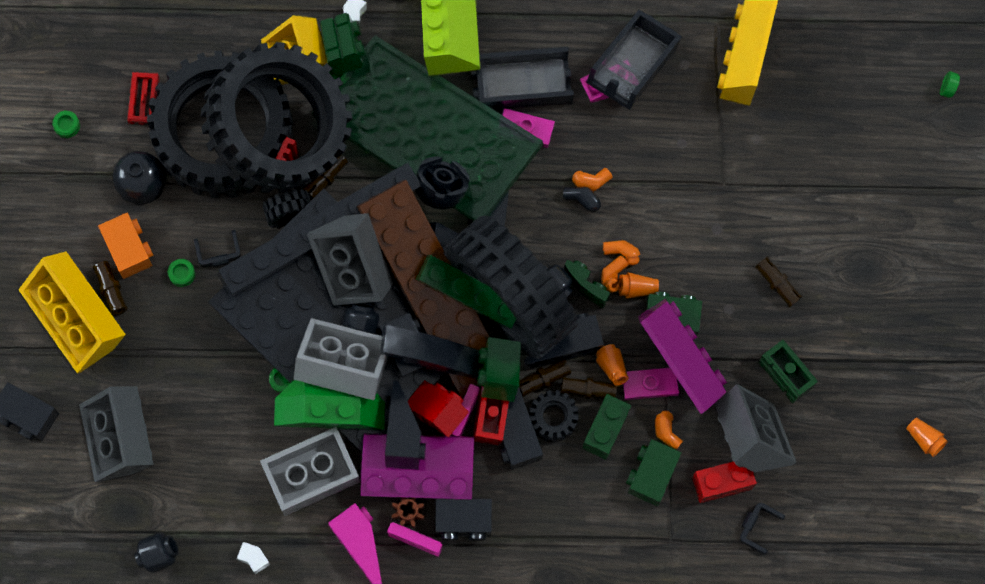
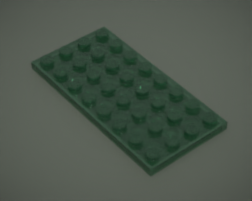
[312,35,543,221]

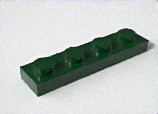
[416,255,516,329]

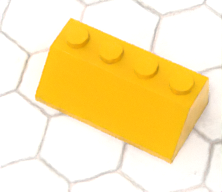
[717,0,778,106]
[19,251,126,374]

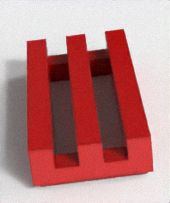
[127,72,160,125]
[276,137,299,161]

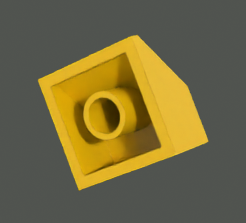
[261,15,327,85]

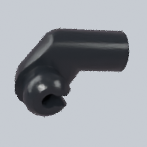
[563,187,601,212]

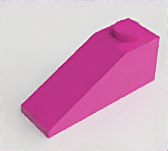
[328,504,382,584]

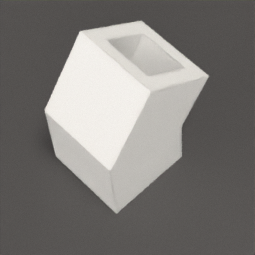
[343,0,367,26]
[237,542,270,574]

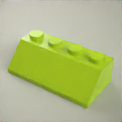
[421,0,480,76]

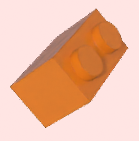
[98,212,154,279]

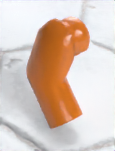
[572,168,613,192]
[603,240,640,265]
[601,255,628,293]
[655,411,683,450]

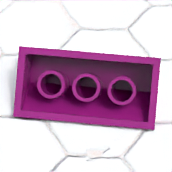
[638,299,727,414]
[361,433,474,499]

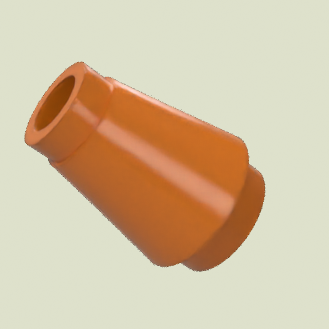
[618,272,659,299]
[596,344,629,386]
[906,417,948,457]

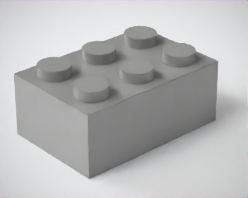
[294,318,388,400]
[260,427,360,516]

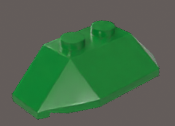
[274,380,385,430]

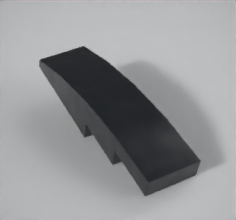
[380,325,480,379]

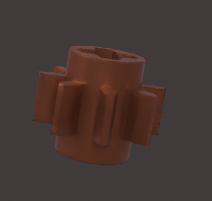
[392,497,424,529]

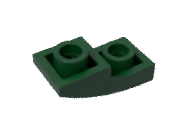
[564,260,610,309]

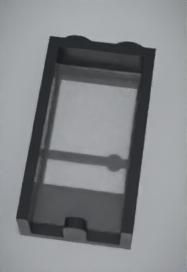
[586,10,682,110]
[471,47,574,112]

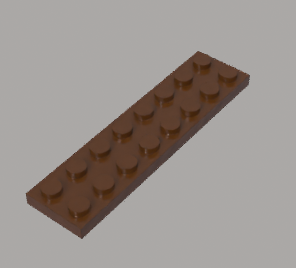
[357,180,489,397]

